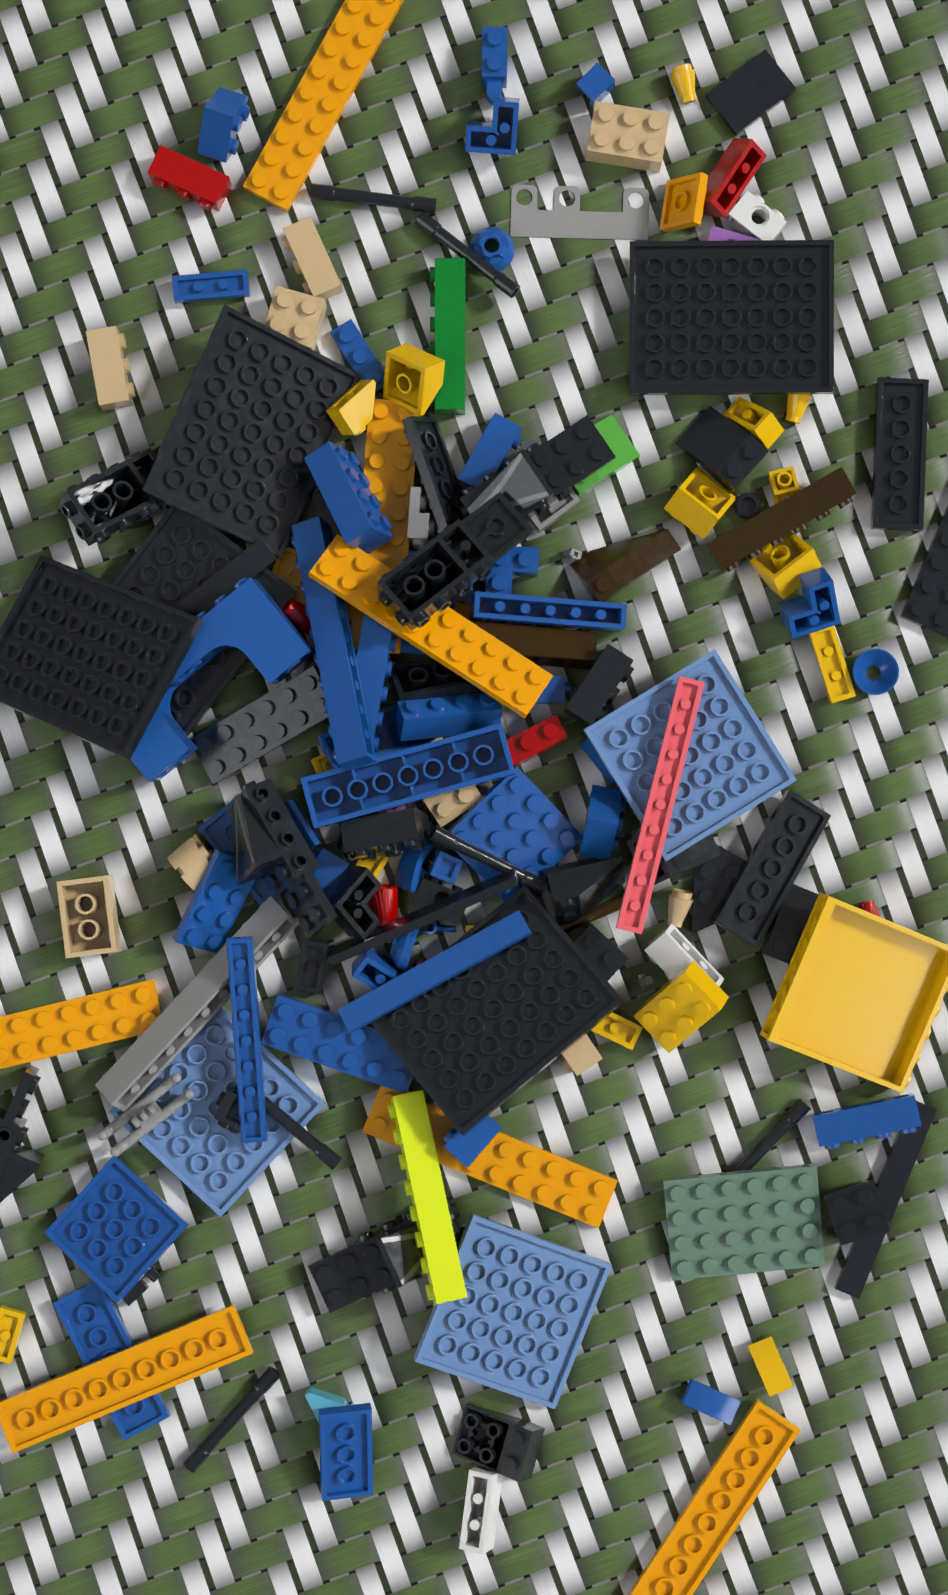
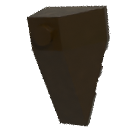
[570,529,681,602]

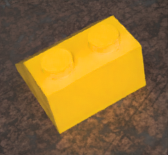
[383,343,445,416]
[664,467,737,540]
[746,531,822,600]

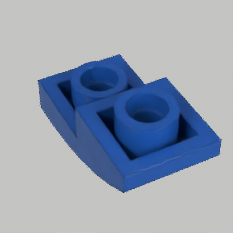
[394,845,434,893]
[681,1378,741,1425]

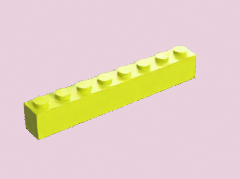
[388,1090,467,1306]

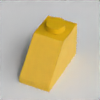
[326,379,376,436]
[723,396,784,449]

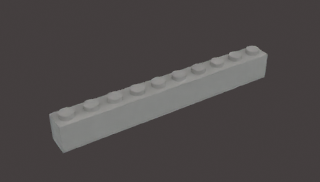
[95,896,299,1112]

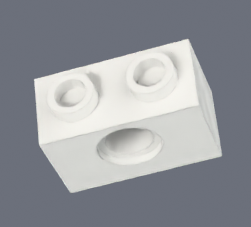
[726,190,787,240]

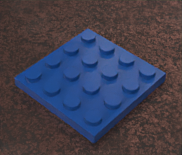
[447,765,583,901]
[44,1156,190,1304]

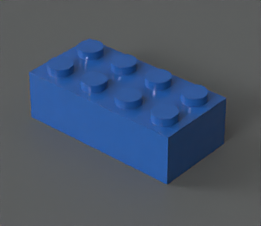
[304,441,394,554]

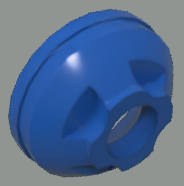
[469,227,514,272]
[852,649,899,695]
[389,929,419,972]

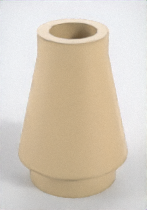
[667,888,693,928]

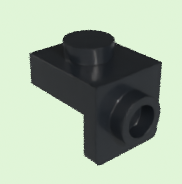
[214,1087,240,1130]

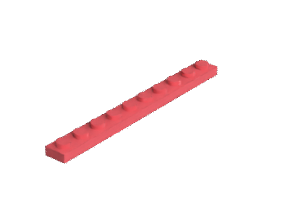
[615,676,705,934]

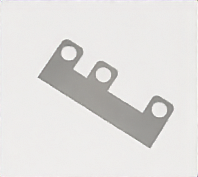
[510,185,649,240]

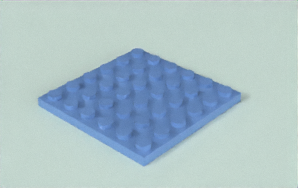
[583,649,797,862]
[108,1006,326,1217]
[413,1213,612,1409]

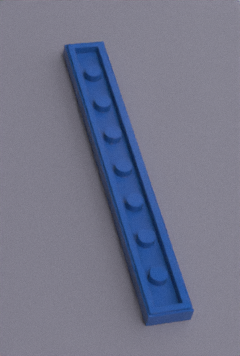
[337,910,532,1034]
[226,936,268,1143]

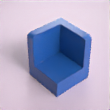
[577,62,615,109]
[429,849,463,884]

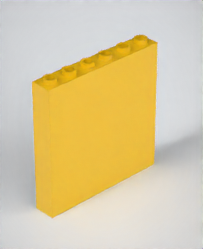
[760,892,948,1093]

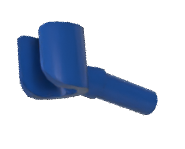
[419,922,456,935]

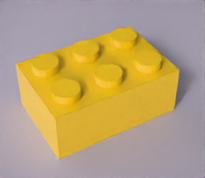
[633,960,729,1053]

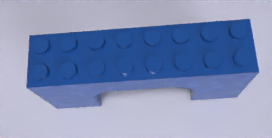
[131,577,315,782]

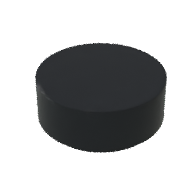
[734,492,761,519]

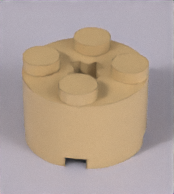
[167,834,214,891]

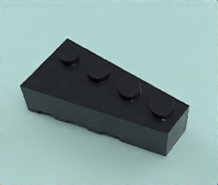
[388,660,485,705]

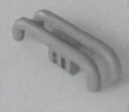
[98,1073,194,1157]

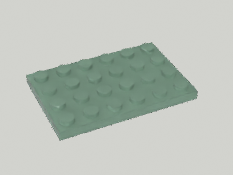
[662,1163,825,1281]

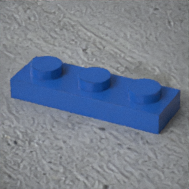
[172,269,250,304]
[330,319,385,395]

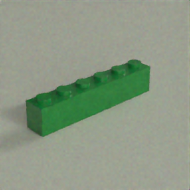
[430,258,465,415]

